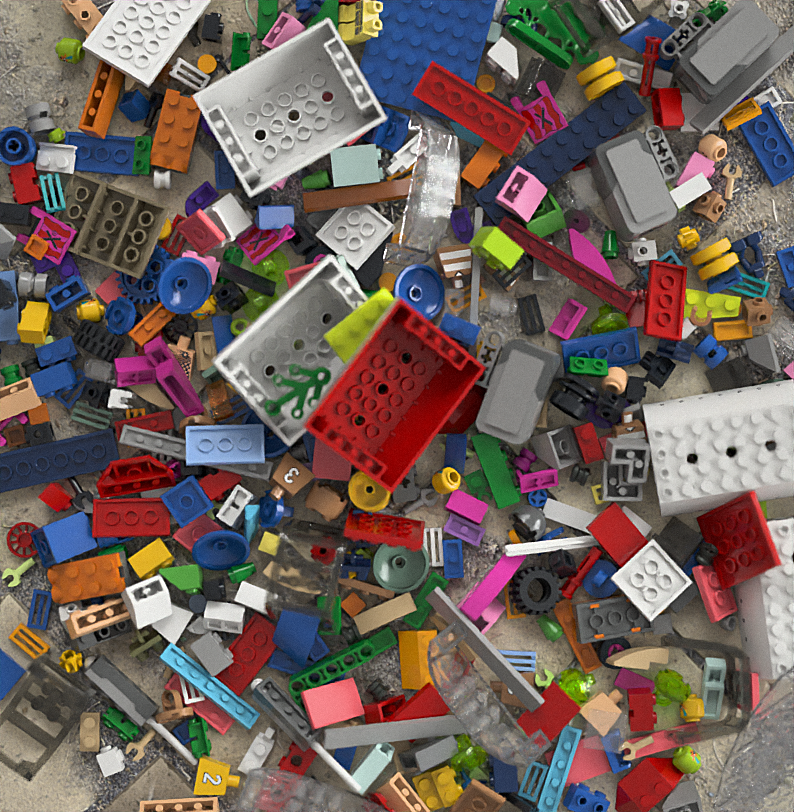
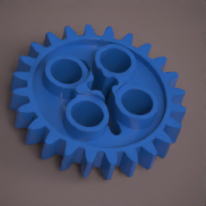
[115,245,173,306]

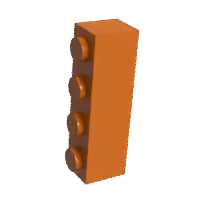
[78,59,125,139]
[460,140,509,191]

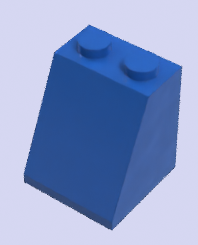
[30,511,98,568]

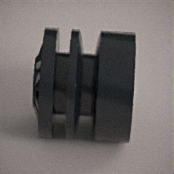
[548,372,600,422]

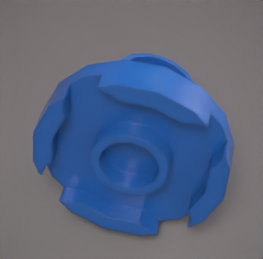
[105,296,143,336]
[258,490,294,529]
[582,560,618,598]

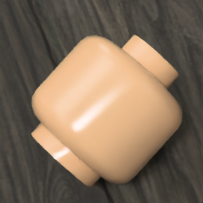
[698,134,727,162]
[601,367,628,395]

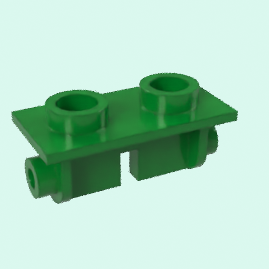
[692,0,729,27]
[230,32,252,71]
[132,136,153,176]
[216,246,244,285]
[567,356,608,379]
[101,706,139,742]
[187,717,212,758]

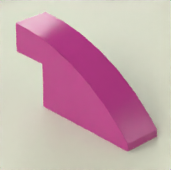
[567,228,616,302]
[144,336,205,417]
[460,544,527,621]

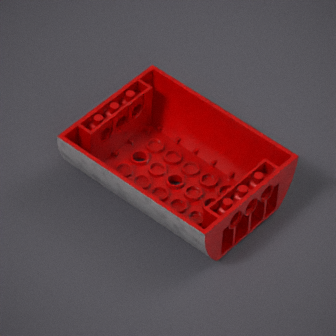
[300,297,486,493]

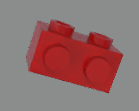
[651,88,685,130]

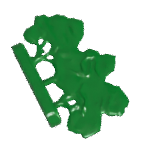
[505,0,606,69]

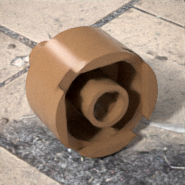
[304,479,349,522]

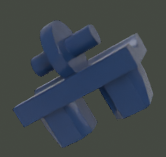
[655,339,694,364]
[335,548,371,580]

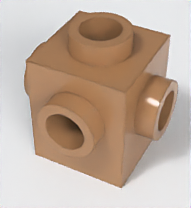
[692,191,727,223]
[742,297,773,326]

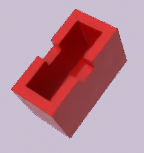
[8,162,44,205]
[572,422,604,464]
[198,469,243,502]
[627,687,657,732]

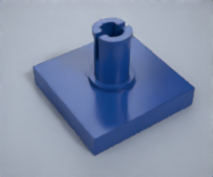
[160,474,214,528]

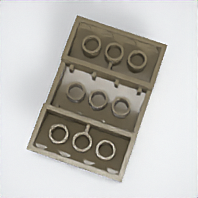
[54,171,171,279]

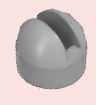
[720,615,736,631]

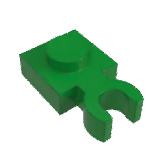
[463,469,492,501]

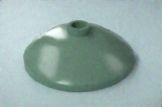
[372,543,430,593]

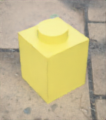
[258,530,284,556]

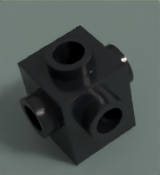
[240,188,272,211]
[215,281,249,315]
[80,380,111,409]
[594,390,627,424]

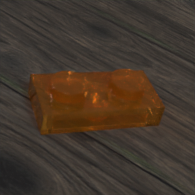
[205,380,234,422]

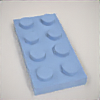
[186,424,265,466]

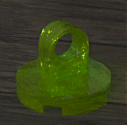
[252,249,290,286]
[242,289,280,321]
[591,304,630,335]
[558,667,596,706]
[654,669,691,707]
[450,733,489,772]

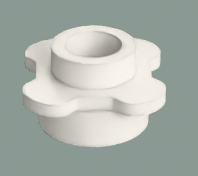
[668,0,689,20]

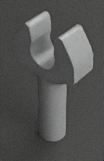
[403,488,438,515]

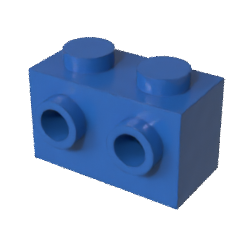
[45,275,91,313]
[438,312,482,347]
[35,336,81,368]
[30,362,78,399]
[562,783,611,812]

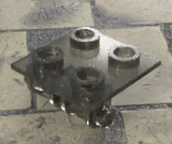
[704,356,753,392]

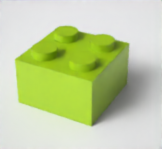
[468,227,524,270]

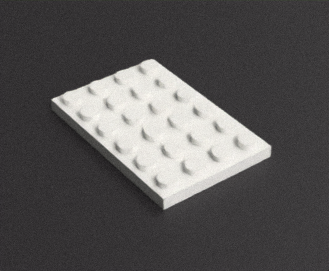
[82,0,211,88]

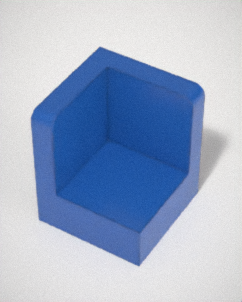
[118,89,151,123]

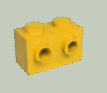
[17,301,52,344]
[127,537,175,581]

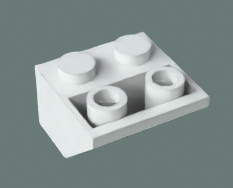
[485,37,518,86]
[121,574,172,629]

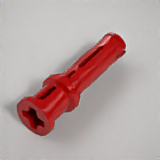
[638,36,662,97]
[559,545,603,600]

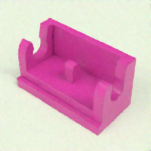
[548,298,588,341]
[114,355,156,387]
[516,466,558,494]
[443,489,489,525]

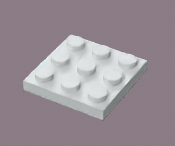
[316,204,395,271]
[610,539,692,622]

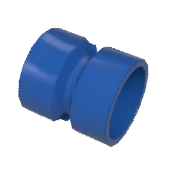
[692,333,729,370]

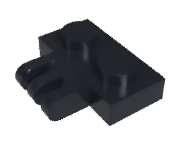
[639,351,676,389]

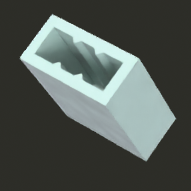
[330,144,383,189]
[349,742,395,795]

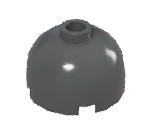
[508,505,546,542]

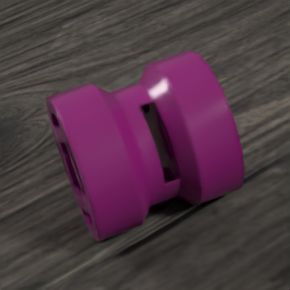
[512,447,538,473]

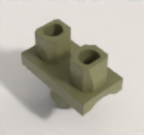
[129,629,165,662]

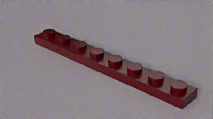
[497,216,637,314]

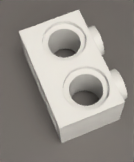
[216,484,259,530]

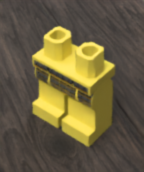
[338,0,383,46]

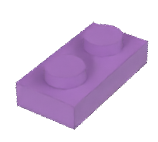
[443,513,486,547]

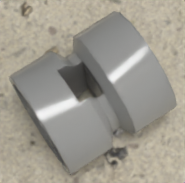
[25,102,56,136]
[18,272,50,299]

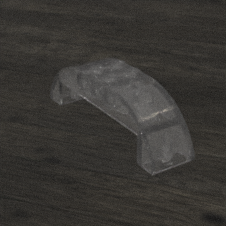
[383,111,460,268]
[427,620,552,767]
[235,768,389,812]

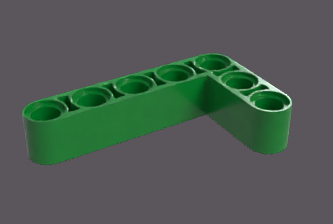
[288,639,375,716]

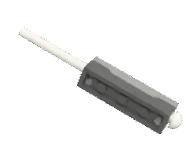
[84,654,199,766]
[251,676,362,793]

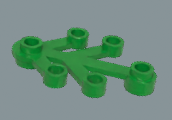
[264,363,331,420]

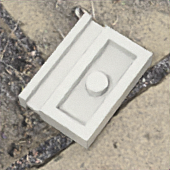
[36,142,77,174]

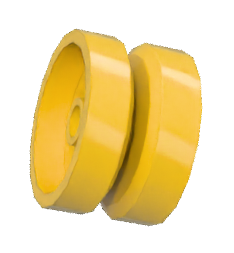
[575,56,625,101]
[689,237,739,281]
[348,470,392,513]

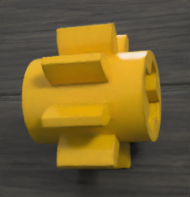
[676,226,700,251]
[59,650,83,673]

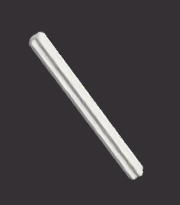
[504,535,600,557]

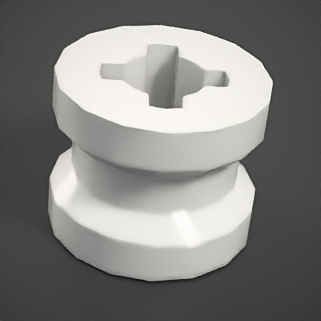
[154,170,172,189]

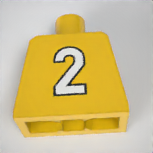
[193,755,240,795]

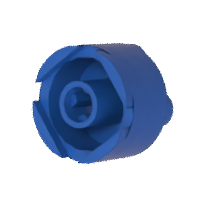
[0,126,37,167]

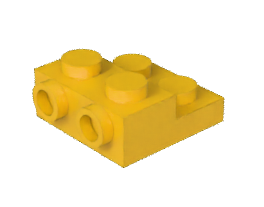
[411,762,463,812]

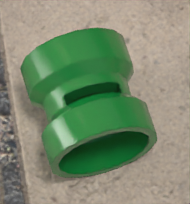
[0,364,23,386]

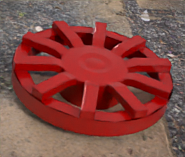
[7,522,39,558]

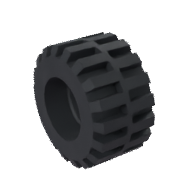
[72,319,125,363]
[509,566,562,615]

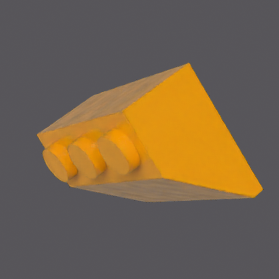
[398,628,441,690]

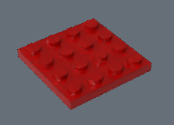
[696,491,782,590]
[344,508,425,551]

